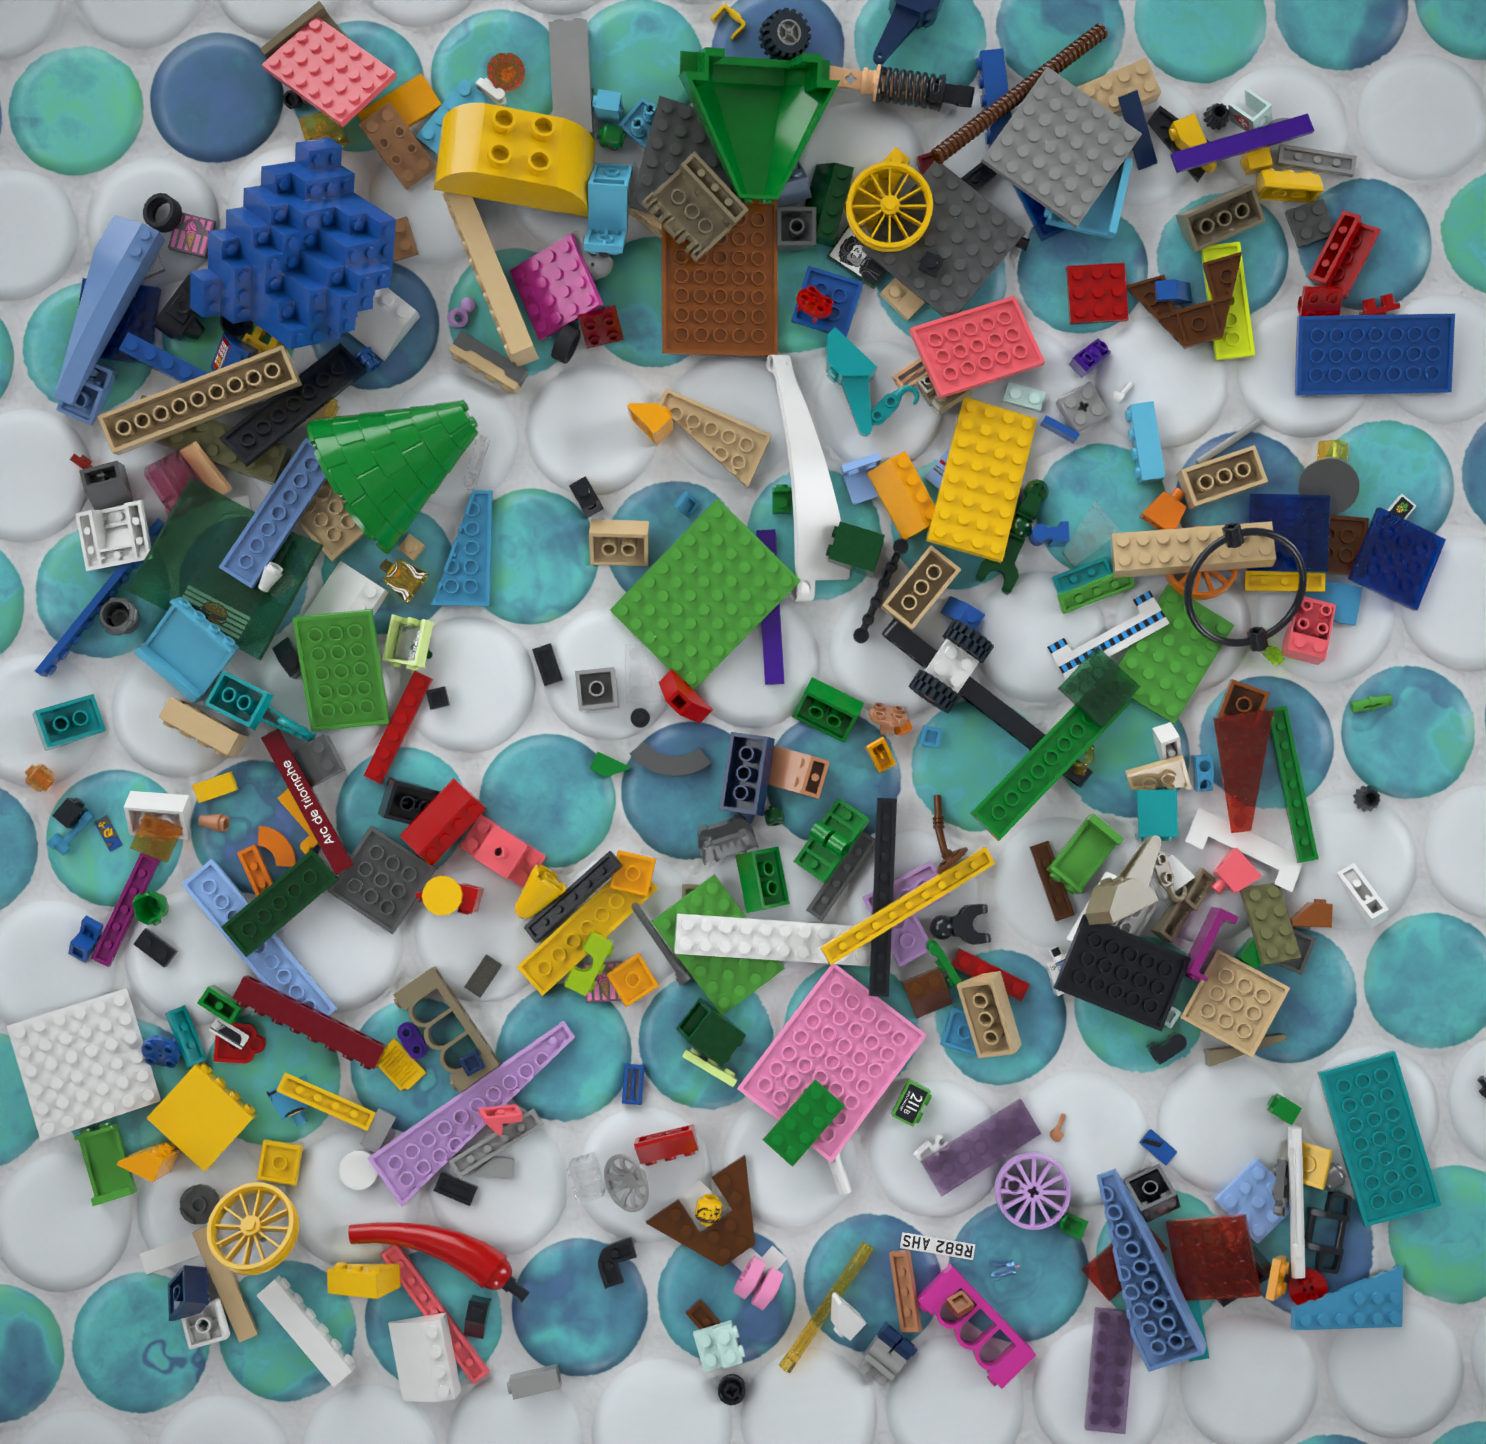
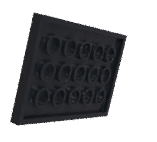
[1053,914,1191,1032]

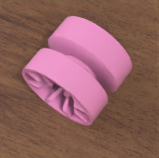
[733,1255,784,1311]

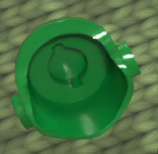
[132,891,169,926]

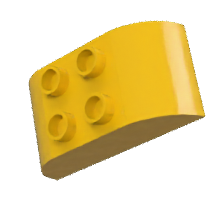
[433,103,596,218]

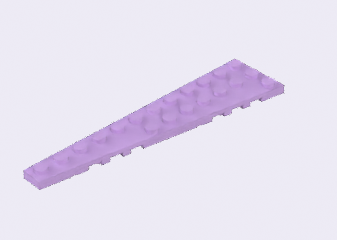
[367,1020,575,1207]

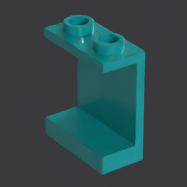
[1134,789,1178,841]

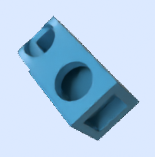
[1191,754,1214,792]

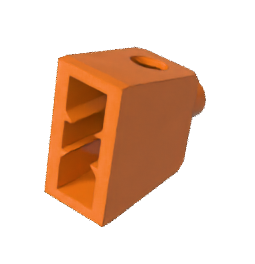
[1139,488,1186,530]

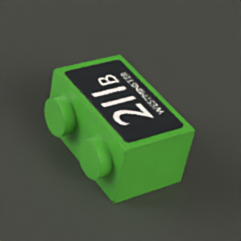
[890,1078,932,1127]

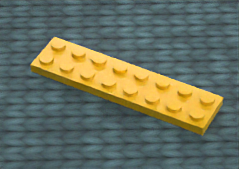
[517,880,659,996]

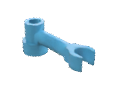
[47,811,95,856]

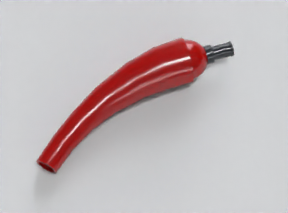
[348,1222,530,1302]

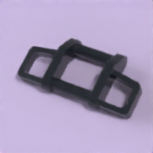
[1304,1191,1352,1274]

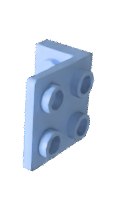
[840,453,881,505]

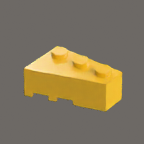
[327,1262,401,1299]

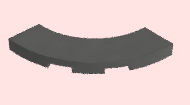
[629,742,711,776]

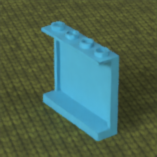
[1043,158,1133,240]
[134,597,240,703]

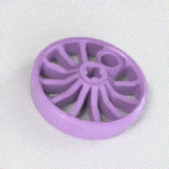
[994,1152,1071,1230]

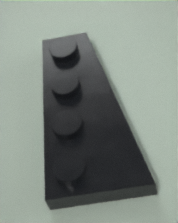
[1147,106,1210,183]

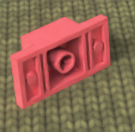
[460,814,547,888]

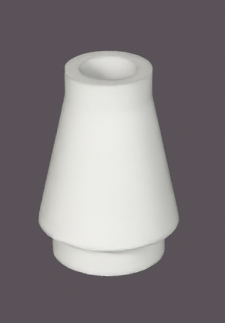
[258,562,283,592]

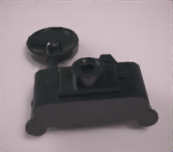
[153,275,253,341]

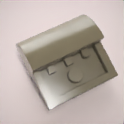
[916,374,972,414]

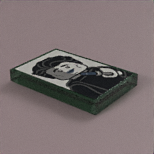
[826,225,887,289]

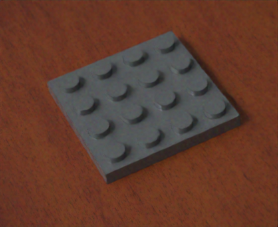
[327,826,437,934]

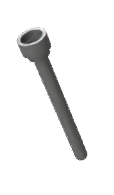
[631,903,692,985]

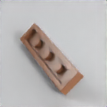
[889,1250,922,1332]

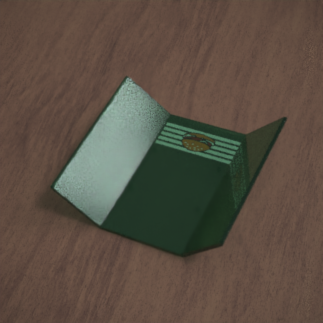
[127,477,324,660]

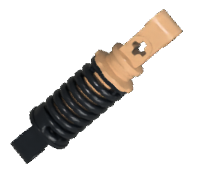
[829,64,975,112]

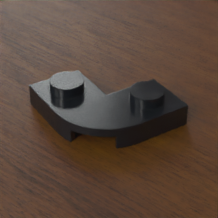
[598,1237,637,1289]

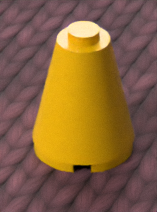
[514,864,567,919]

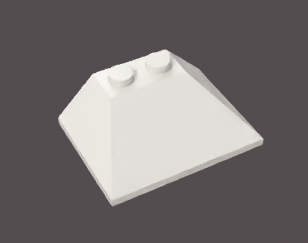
[75,500,153,571]

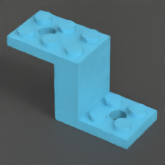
[584,163,633,255]

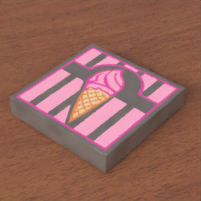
[168,212,216,259]
[583,961,623,1003]

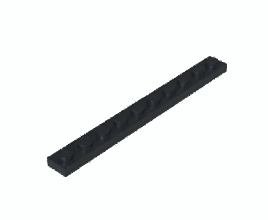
[869,798,897,997]

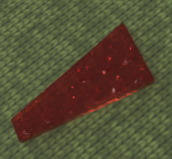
[1213,708,1274,833]

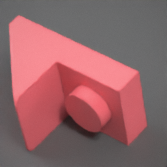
[478,1104,523,1137]

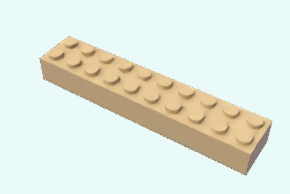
[441,191,539,367]
[97,345,302,456]

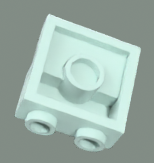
[693,1320,745,1372]

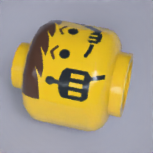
[695,1194,722,1226]

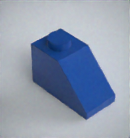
[940,596,985,630]

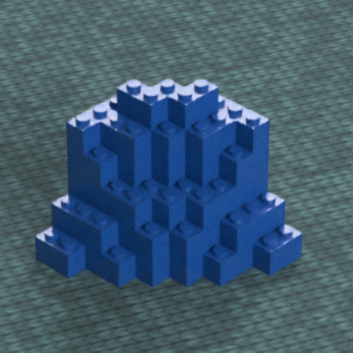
[190,138,396,350]

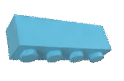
[1125,401,1166,484]

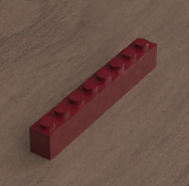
[232,975,388,1070]

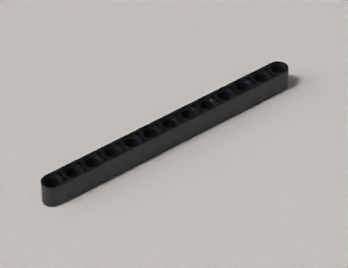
[881,618,1093,788]

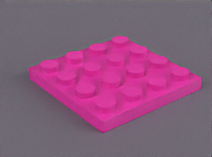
[509,234,603,341]

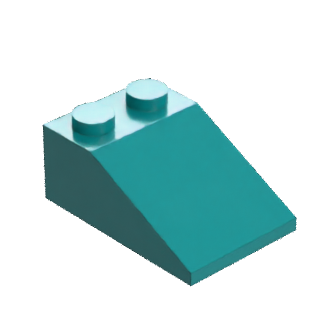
[32,694,106,751]

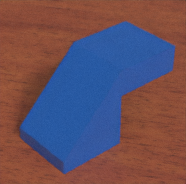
[1154,279,1192,305]
[68,915,103,963]

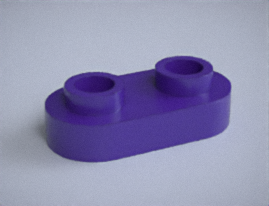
[397,1022,428,1059]

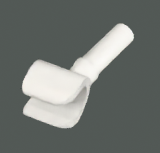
[1110,382,1134,404]

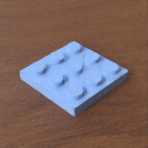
[1214,1158,1289,1244]

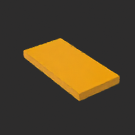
[357,73,442,128]

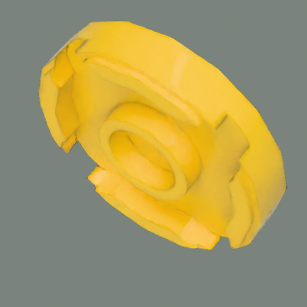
[422,876,463,916]

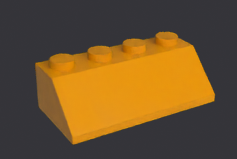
[866,451,935,540]

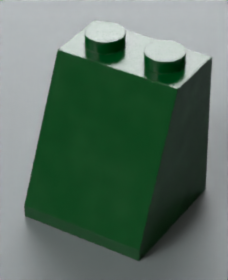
[826,521,885,578]
[676,998,746,1067]

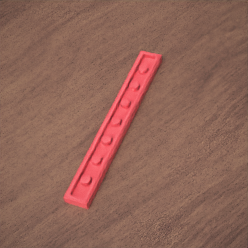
[380,1245,490,1384]

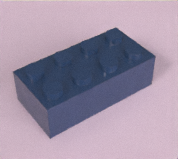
[719,732,775,816]

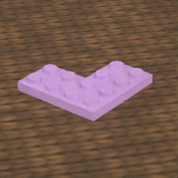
[862,861,950,967]

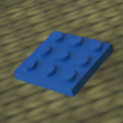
[791,266,863,338]

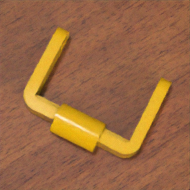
[710,4,746,41]

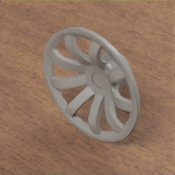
[604,1154,649,1212]

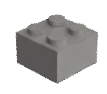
[575,667,620,712]

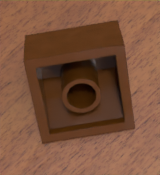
[901,967,953,1019]

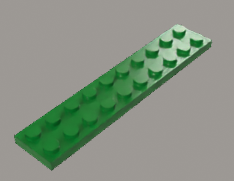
[970,677,1130,841]

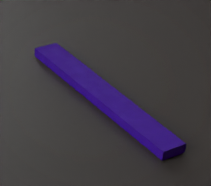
[1170,113,1315,173]
[756,529,784,685]

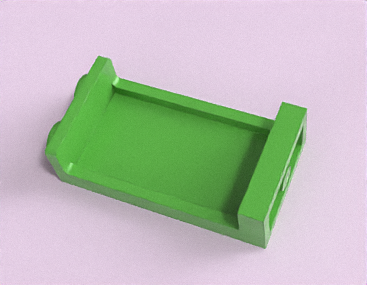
[1046,814,1124,895]
[74,1121,137,1206]

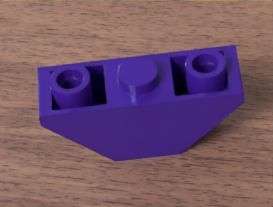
[1068,338,1111,378]

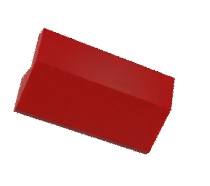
[1308,210,1381,299]

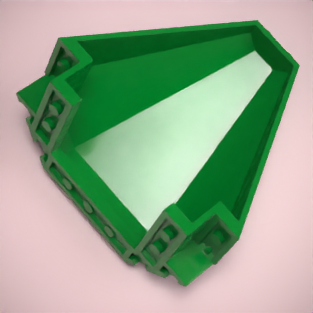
[678,47,840,204]

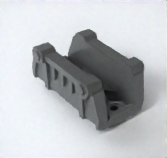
[697,813,759,865]

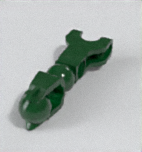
[975,479,1049,595]

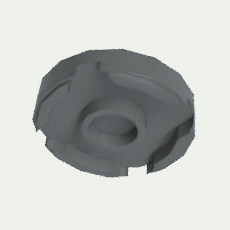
[179,1184,220,1224]

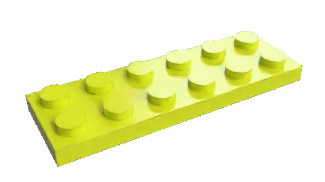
[1200,242,1255,361]

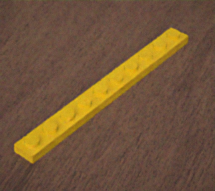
[820,847,995,965]

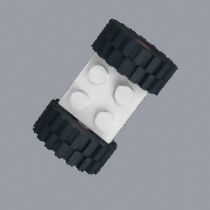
[908,619,994,713]

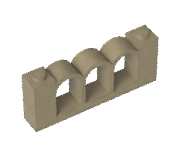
[393,966,501,1093]

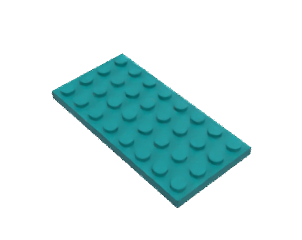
[1317,1050,1441,1227]

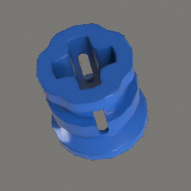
[355,347,381,373]

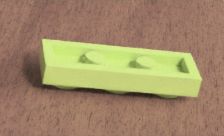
[682,1047,737,1087]

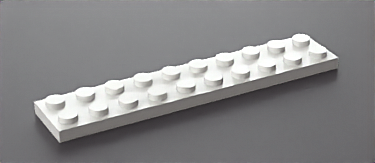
[674,914,871,966]

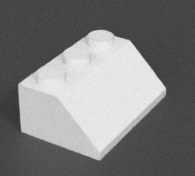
[124,791,192,840]

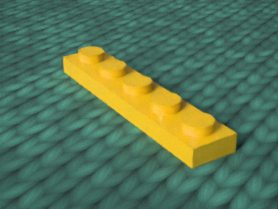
[276,1073,376,1131]

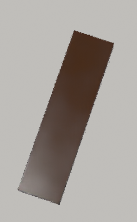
[1029,841,1075,921]

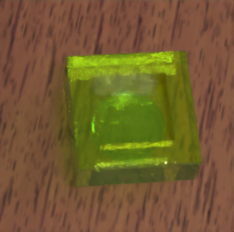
[1261,645,1285,666]

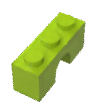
[564,930,614,996]

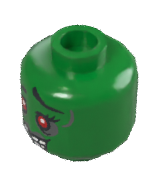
[597,123,626,151]

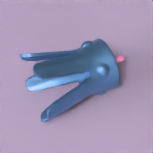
[989,1259,1020,1282]

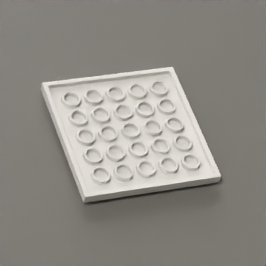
[7,988,161,1141]

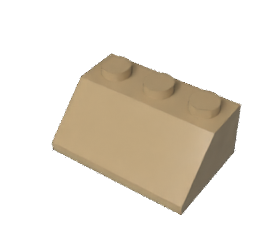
[589,519,649,566]

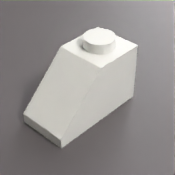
[1152,722,1182,761]
[831,1292,867,1341]

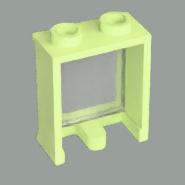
[382,614,435,671]

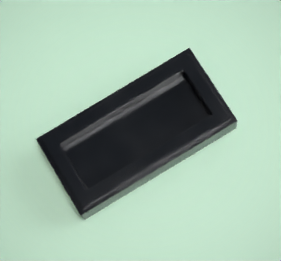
[532,643,563,686]
[433,1171,478,1206]

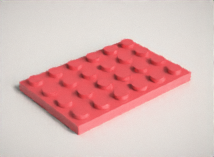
[262,17,397,128]
[909,295,1045,399]

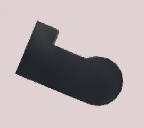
[1146,1032,1187,1065]

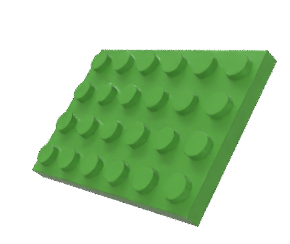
[1108,584,1235,724]
[292,609,390,731]
[651,874,785,1016]

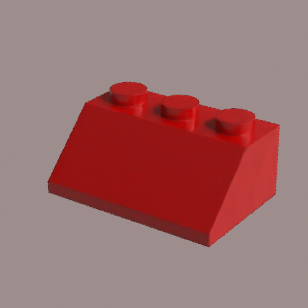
[634,1124,699,1166]

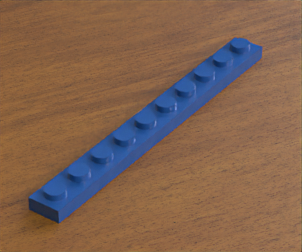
[35,518,169,677]

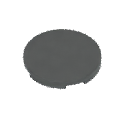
[1298,457,1360,515]

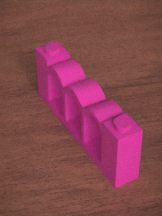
[917,1263,1036,1389]

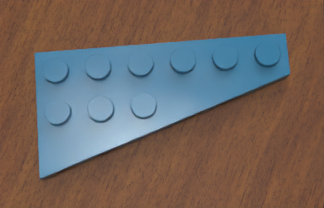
[431,490,493,607]
[1291,1265,1403,1330]

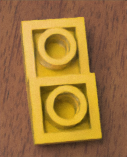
[192,771,238,803]

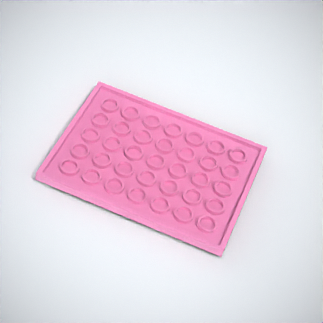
[737,964,927,1163]

